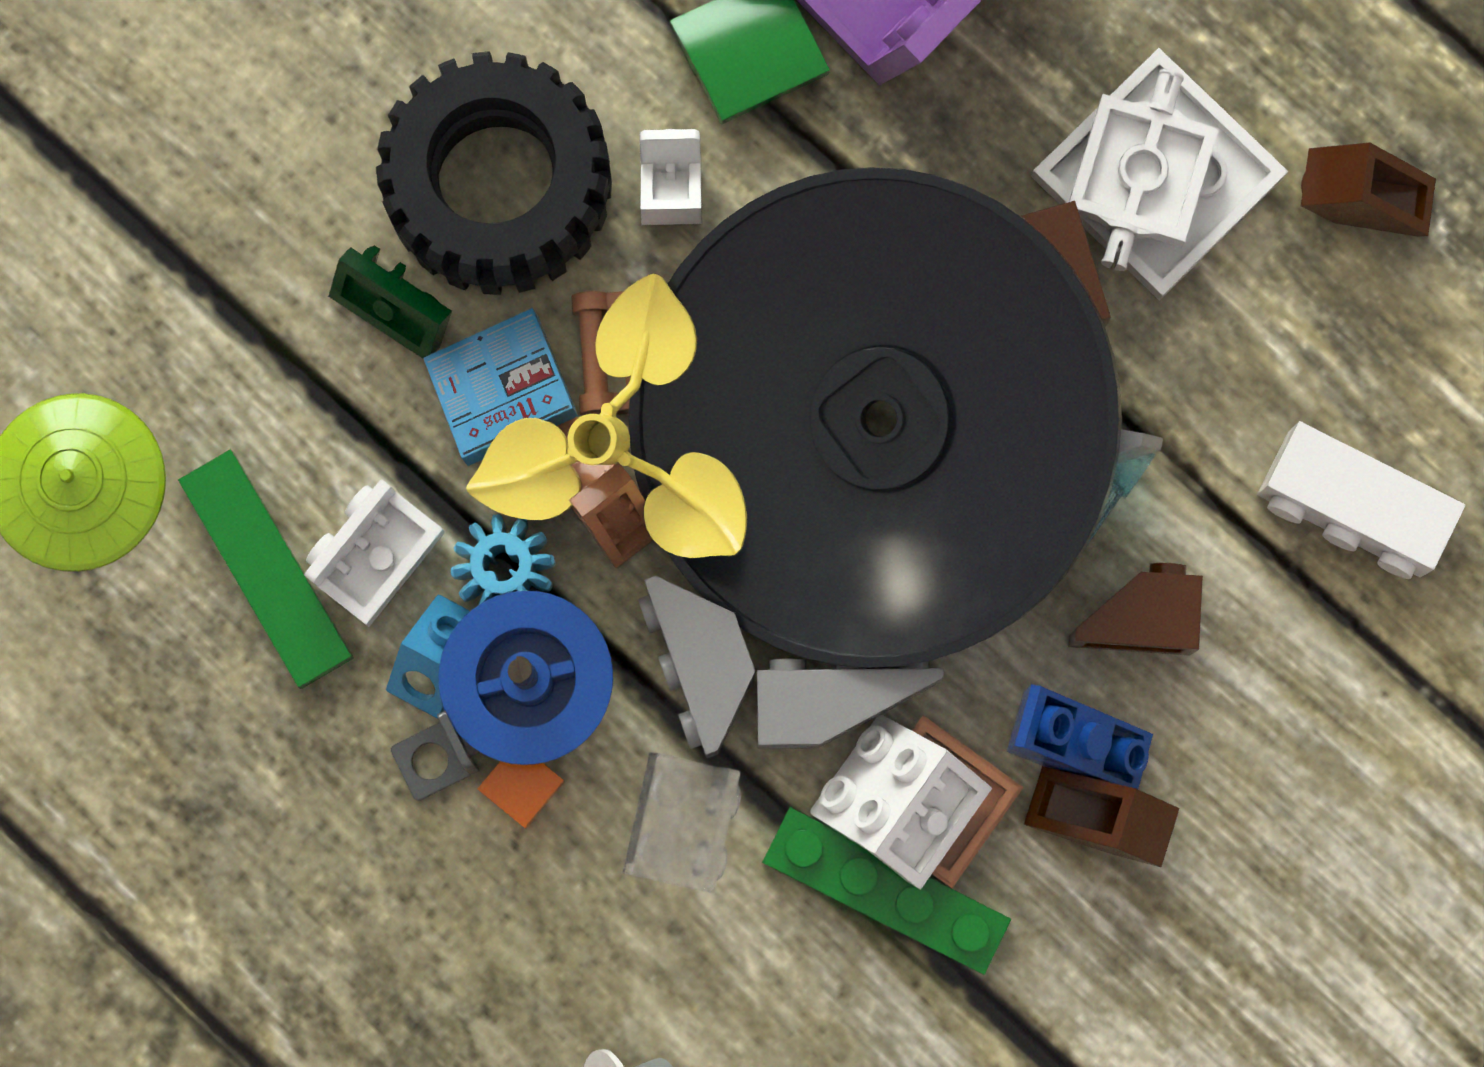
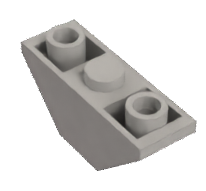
[638,576,755,758]

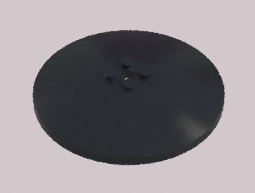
[629,167,1122,668]

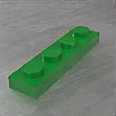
[762,807,1011,975]

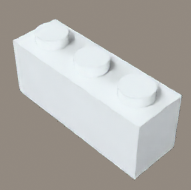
[1257,421,1466,579]

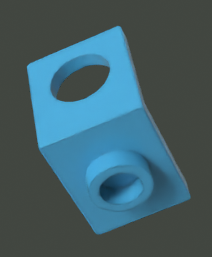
[386,595,470,718]

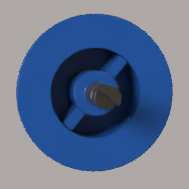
[438,591,613,765]

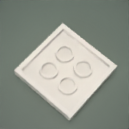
[1031,48,1288,301]

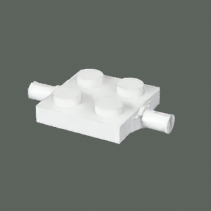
[1069,69,1219,271]

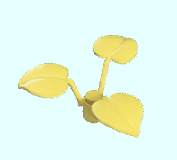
[466,274,747,558]

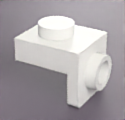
[640,129,702,225]

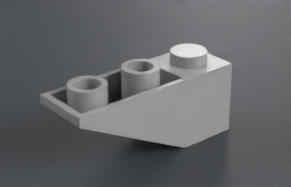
[757,659,944,749]

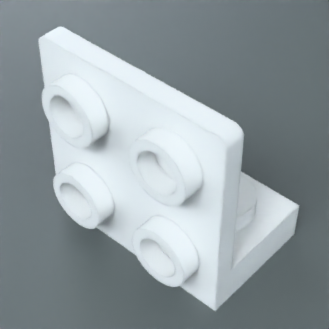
[810,715,992,890]

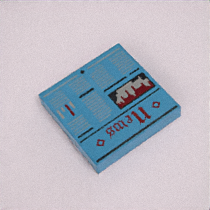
[423,308,578,466]

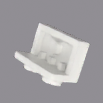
[304,479,445,627]

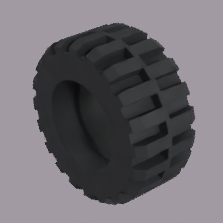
[376,51,612,295]

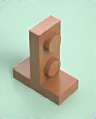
[557,417,653,568]

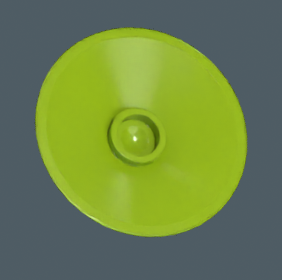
[0,393,166,571]

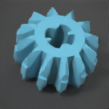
[451,514,556,604]

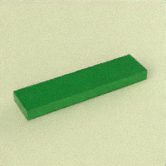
[178,449,354,689]

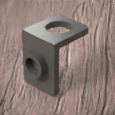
[391,710,480,801]

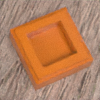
[477,761,565,829]

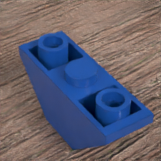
[1007,684,1153,789]

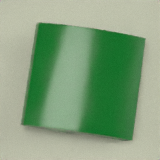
[669,0,830,125]

